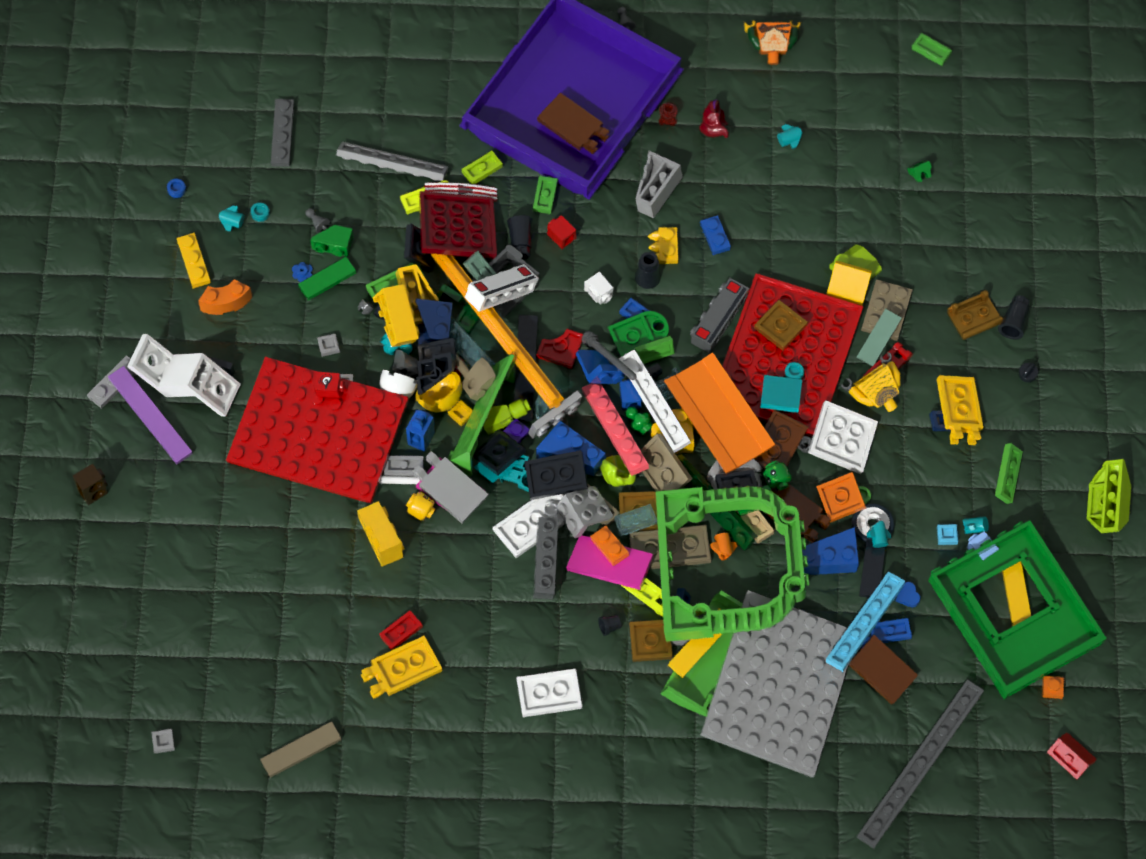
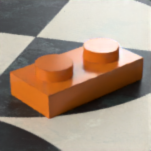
[590,526,629,566]

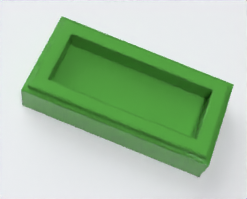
[911,33,952,66]
[635,336,675,364]

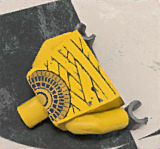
[841,352,900,412]

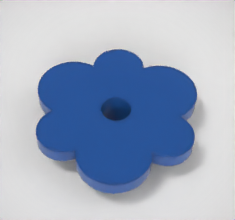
[292,262,313,282]

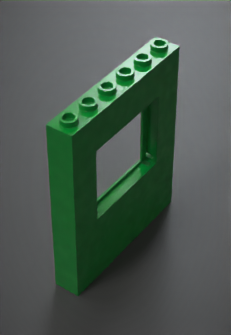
[928,520,1107,699]

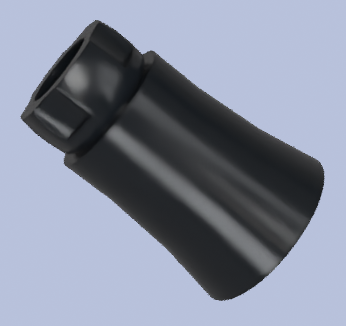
[507,215,533,260]
[635,252,661,289]
[998,295,1030,340]

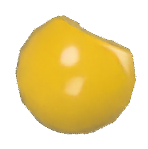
[416,372,462,413]

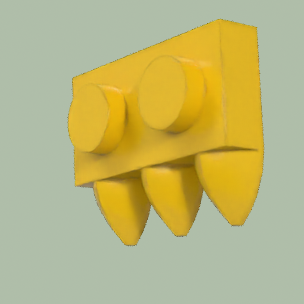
[648,227,678,264]

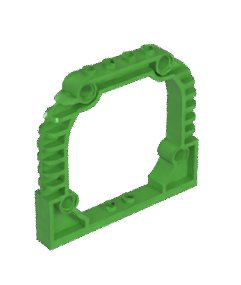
[656,486,809,642]

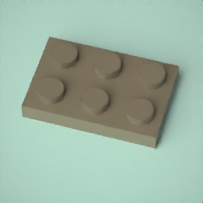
[861,279,912,341]
[640,434,693,491]

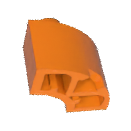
[199,279,252,315]

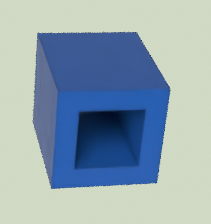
[619,379,641,410]

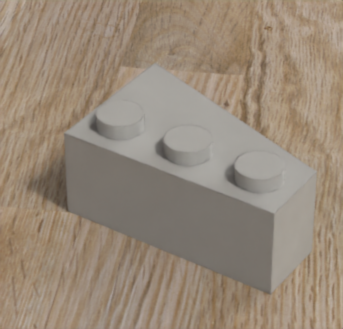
[635,151,682,218]

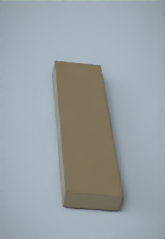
[260,721,341,778]

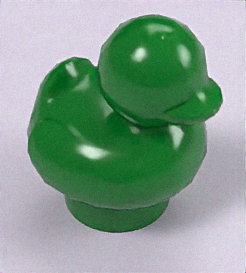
[625,406,653,435]

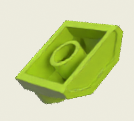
[829,244,882,280]

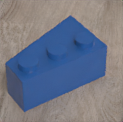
[536,421,606,476]
[802,527,859,575]

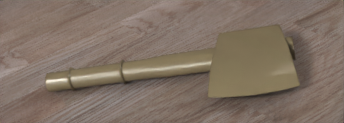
[438,340,496,401]

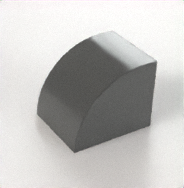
[392,350,418,377]

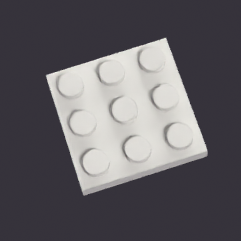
[808,400,878,474]

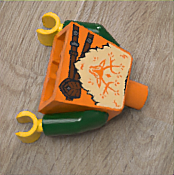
[744,21,800,65]

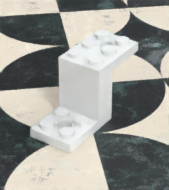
[127,334,241,416]

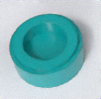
[250,202,270,222]
[785,362,804,379]

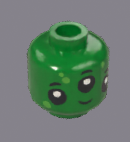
[763,461,792,491]

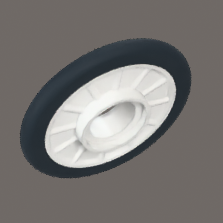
[852,503,894,542]

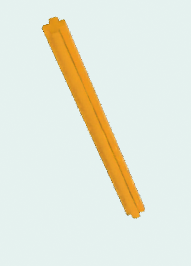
[431,254,564,409]

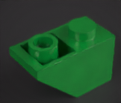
[310,225,353,257]

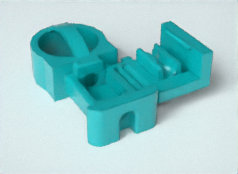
[500,455,530,492]

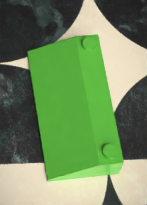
[448,354,515,477]
[661,590,743,717]

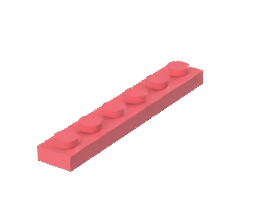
[582,383,649,476]

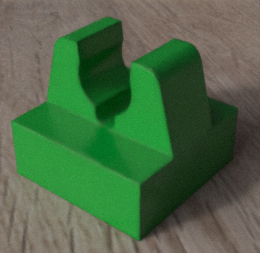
[907,161,932,182]

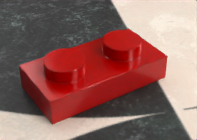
[379,611,423,650]

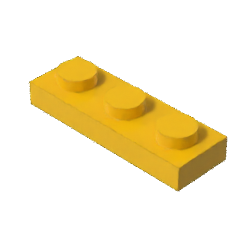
[177,233,211,288]

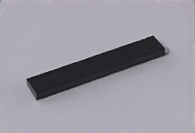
[513,315,538,421]

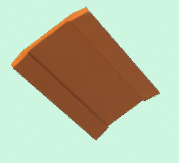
[664,352,775,474]

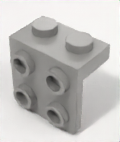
[556,486,613,538]

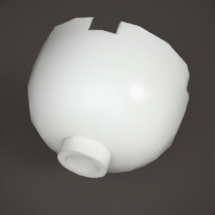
[379,370,417,398]

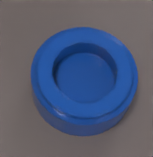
[167,179,186,198]

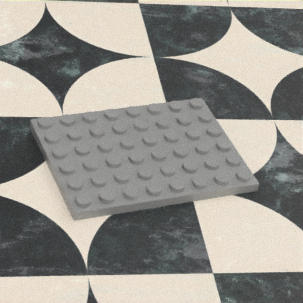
[700,590,848,778]

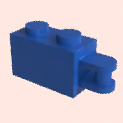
[406,410,435,452]

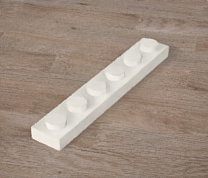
[619,350,691,453]

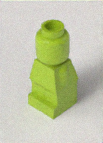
[483,399,531,435]

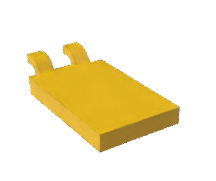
[937,375,983,445]
[361,636,442,699]

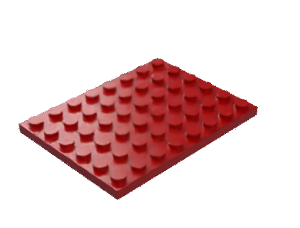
[722,273,863,437]
[226,357,409,504]

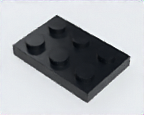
[525,450,588,500]

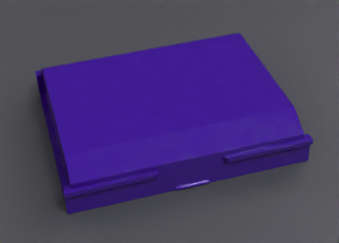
[460,0,683,200]

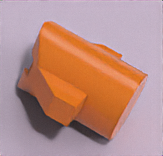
[710,533,737,560]

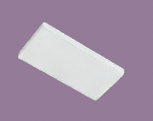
[493,494,566,558]

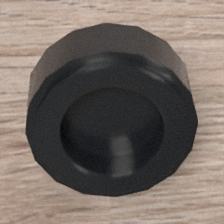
[1018,363,1038,382]

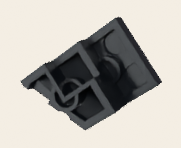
[416,338,457,395]

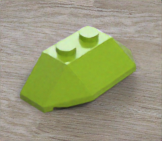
[1087,459,1131,533]

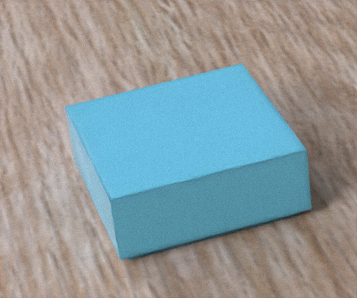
[937,524,958,545]

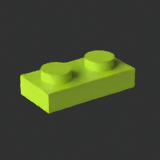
[462,151,503,185]

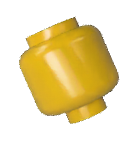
[405,492,435,521]

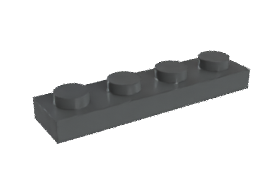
[271,99,294,167]

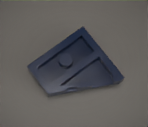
[415,299,452,340]

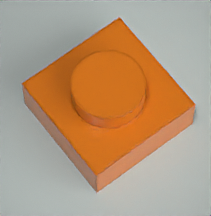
[1042,676,1064,699]

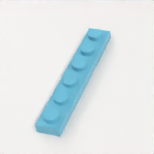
[826,572,905,672]

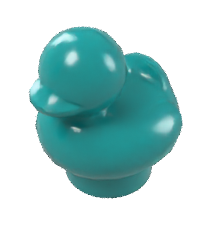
[380,333,413,355]

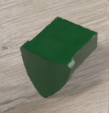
[437,284,466,305]
[453,303,481,335]

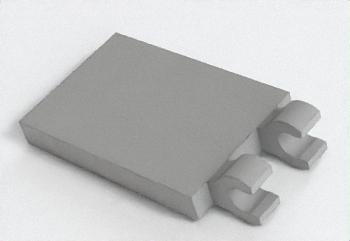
[413,451,488,524]

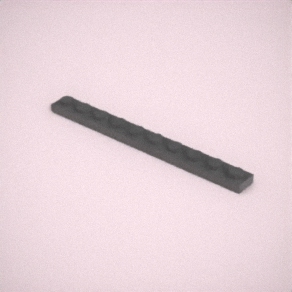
[857,680,984,849]

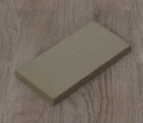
[629,525,711,569]

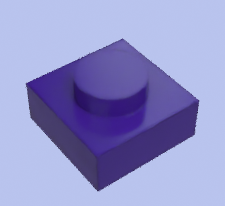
[503,419,530,444]

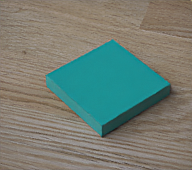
[760,375,802,413]

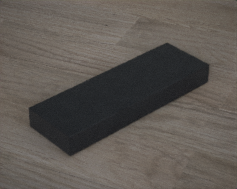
[859,540,885,598]

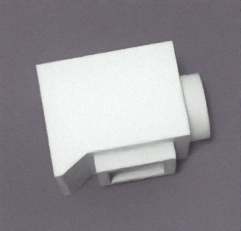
[584,272,613,305]

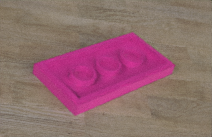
[566,535,653,590]

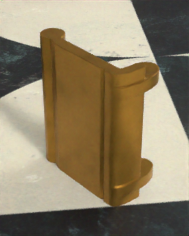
[947,290,1003,340]

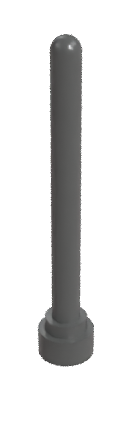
[582,331,637,380]

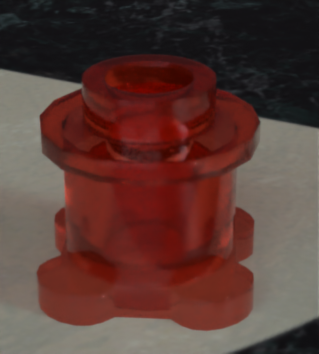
[659,103,677,126]

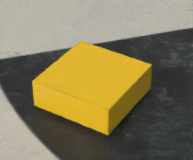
[448,400,473,427]

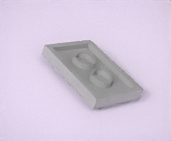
[528,390,582,439]

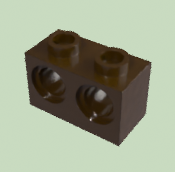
[73,463,108,505]

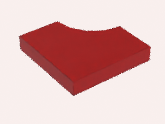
[536,329,583,369]

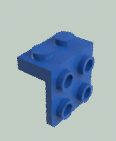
[576,350,625,384]

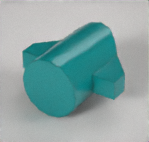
[777,124,802,150]
[219,205,244,232]
[962,516,989,534]
[867,521,891,548]

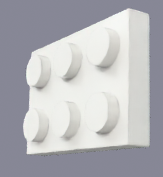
[517,669,582,717]

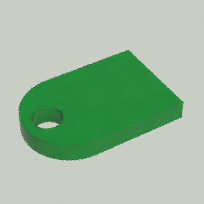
[608,311,669,357]

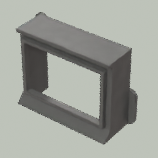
[472,245,540,319]

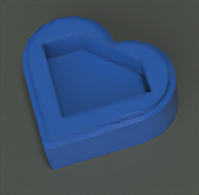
[895,582,920,608]

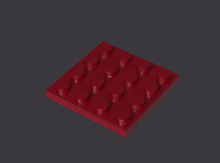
[419,191,497,259]

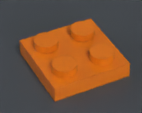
[816,472,866,523]

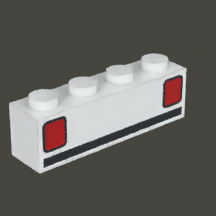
[465,264,539,312]

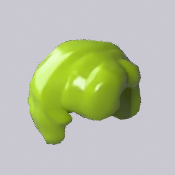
[600,455,636,487]

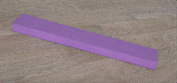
[108,366,192,465]

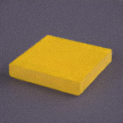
[826,260,872,306]

